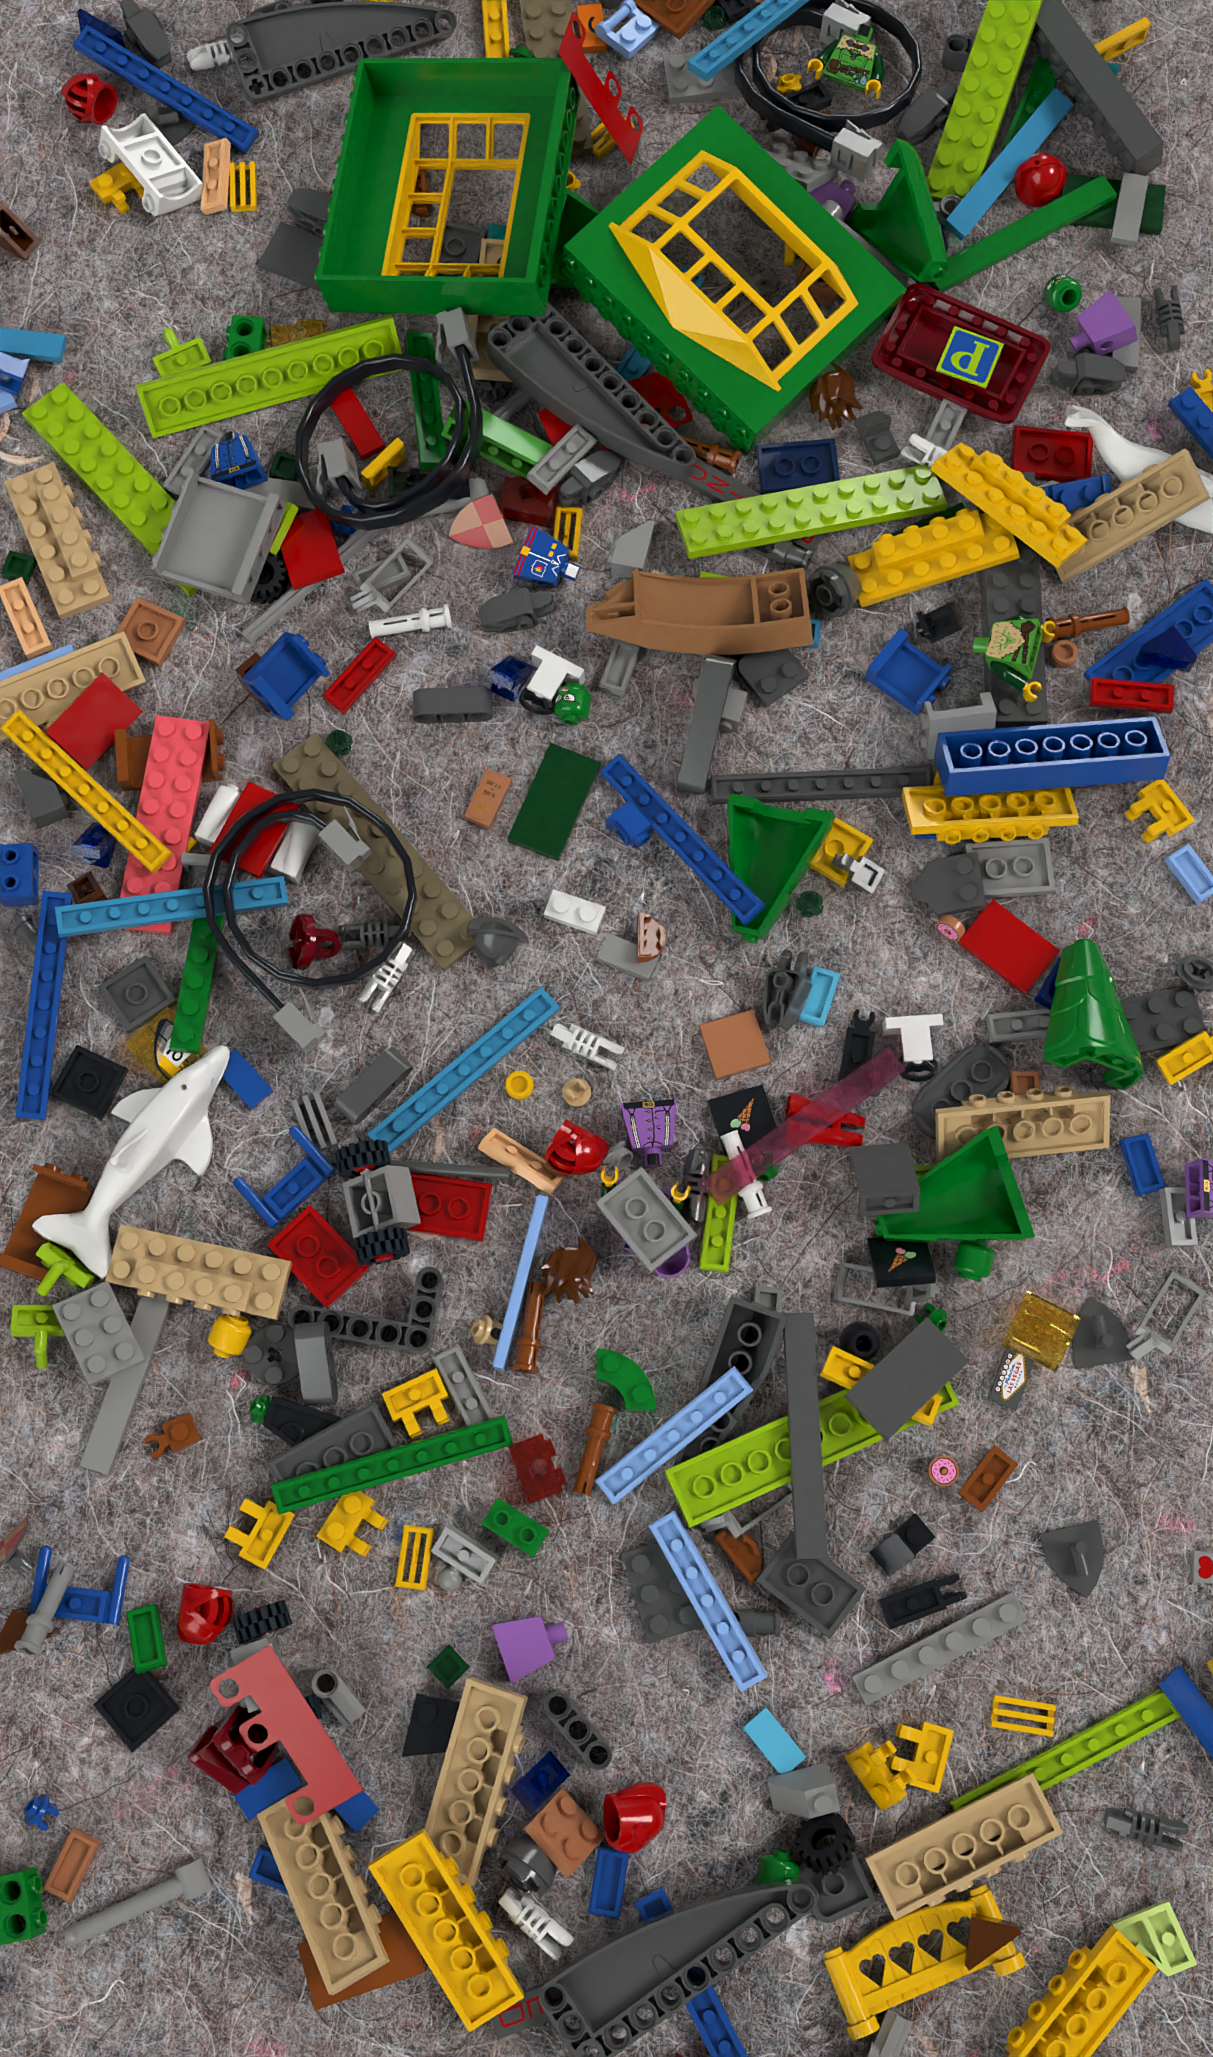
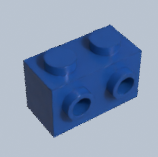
[0,843,39,907]

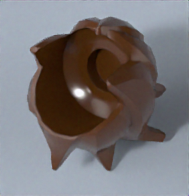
[809,363,863,430]
[540,1236,597,1304]

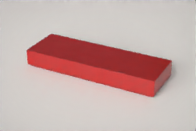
[330,387,386,460]
[322,637,396,715]
[1089,677,1174,714]

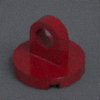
[288,913,341,970]

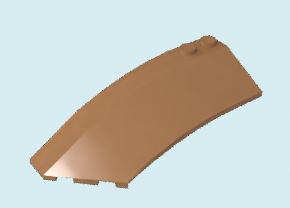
[586,567,814,655]

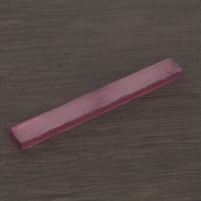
[701,1047,905,1205]

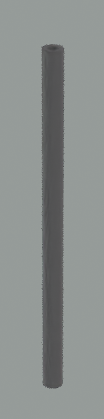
[324,1155,511,1180]

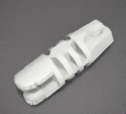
[186,37,247,71]
[901,433,948,469]
[357,943,412,1013]
[551,1024,624,1071]
[498,1886,574,1960]

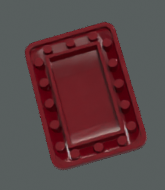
[871,283,1050,424]

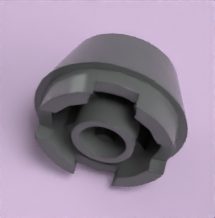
[807,565,861,619]
[495,1834,558,1900]

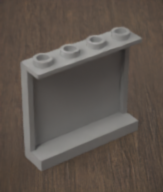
[152,468,287,605]

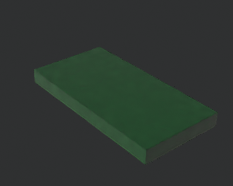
[1060,174,1166,235]
[507,743,601,862]

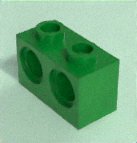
[223,315,268,361]
[482,1498,550,1557]
[0,1866,47,1945]

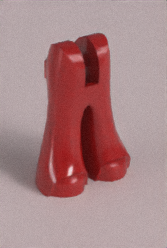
[781,1092,866,1147]

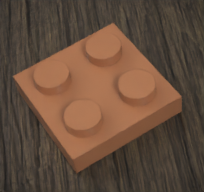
[524,1788,605,1878]

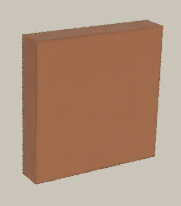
[115,597,186,667]
[699,1009,771,1081]

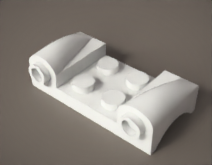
[98,113,203,216]
[195,784,321,884]

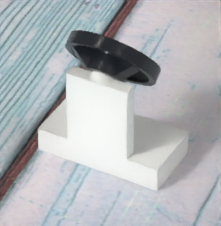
[519,645,585,715]
[882,1014,944,1082]

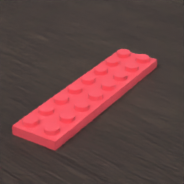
[120,715,210,935]

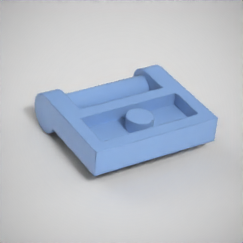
[595,0,660,60]

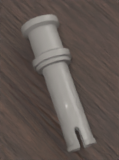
[14,1561,77,1658]

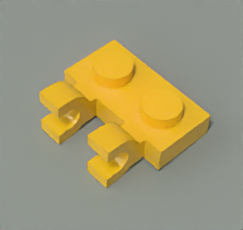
[89,162,144,214]
[1125,779,1195,844]
[382,1369,450,1439]
[316,1491,389,1557]
[224,1498,295,1570]
[886,1721,954,1793]
[844,1740,916,1811]

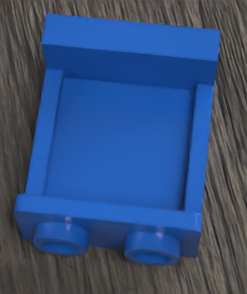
[865,628,953,716]
[241,632,330,721]

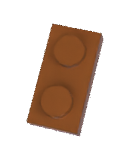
[957,1445,1018,1512]

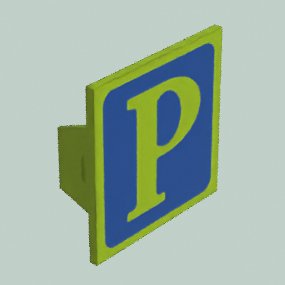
[936,326,1004,389]

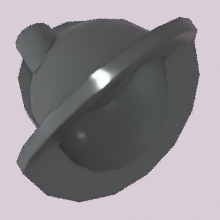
[467,917,528,967]

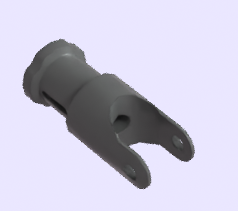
[750,540,814,572]
[10,915,71,960]
[732,1609,780,1637]

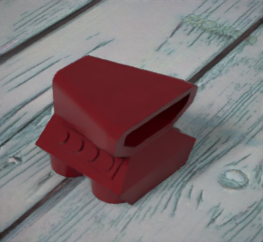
[187,1704,280,1795]

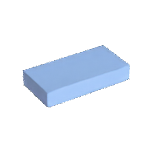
[1164,844,1213,905]

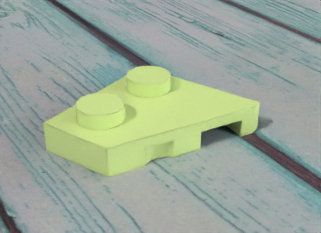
[1112,1899,1197,1976]

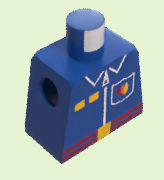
[512,525,581,587]

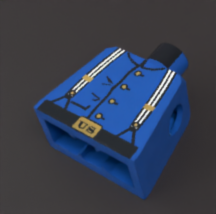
[210,431,268,490]

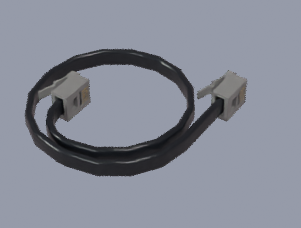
[734,0,922,182]
[295,307,483,531]
[202,788,418,1054]

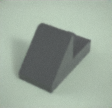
[854,411,900,465]

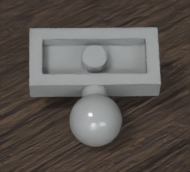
[431,1524,499,1592]

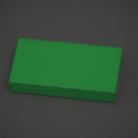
[126,1603,168,1674]

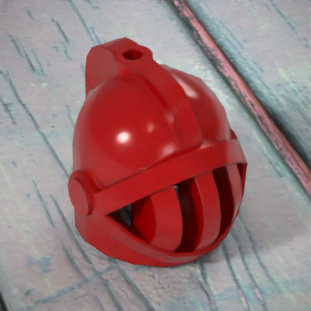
[61,73,117,125]
[1014,153,1067,207]
[544,1119,609,1176]
[177,1583,234,1645]
[603,1782,667,1854]

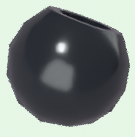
[839,1321,880,1362]

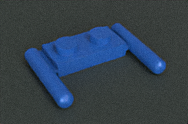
[1041,474,1111,511]
[233,1126,336,1229]
[28,1545,130,1625]

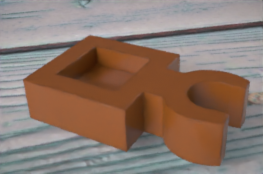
[144,1412,202,1458]

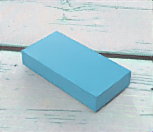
[798,965,841,1028]
[742,1707,807,1775]

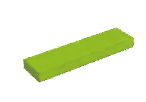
[699,1154,739,1273]

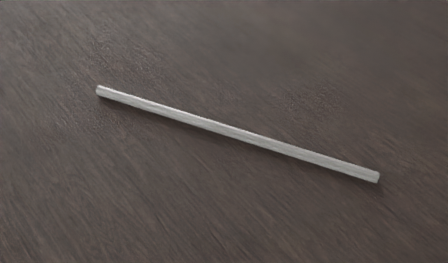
[242,388,533,643]

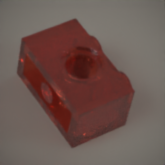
[498,476,558,528]
[508,1434,567,1505]

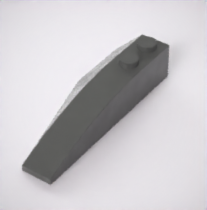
[673,1294,788,1467]

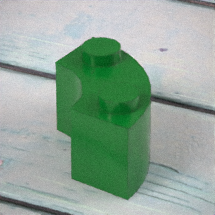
[596,1348,656,1413]

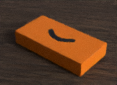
[577,3,607,53]

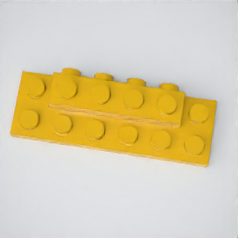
[930,442,1088,568]
[847,508,1020,608]
[902,785,1079,844]
[368,1828,524,2032]
[1004,1925,1158,2057]

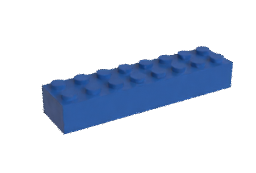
[934,716,1171,797]

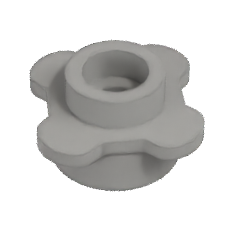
[605,1140,633,1171]

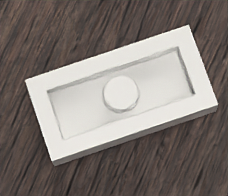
[544,889,606,935]

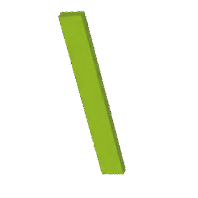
[949,1688,1181,1811]

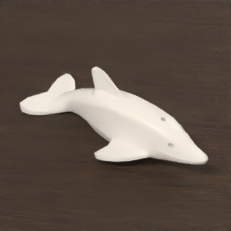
[1064,405,1213,534]
[32,1045,230,1280]

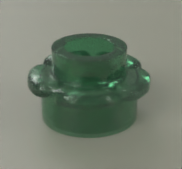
[702,5,727,31]
[325,730,353,756]
[796,891,823,918]

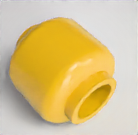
[208,1314,252,1359]

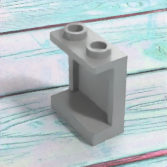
[918,692,997,759]

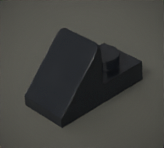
[869,1513,936,1577]

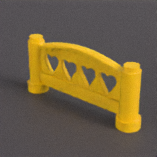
[823,1883,1026,2040]

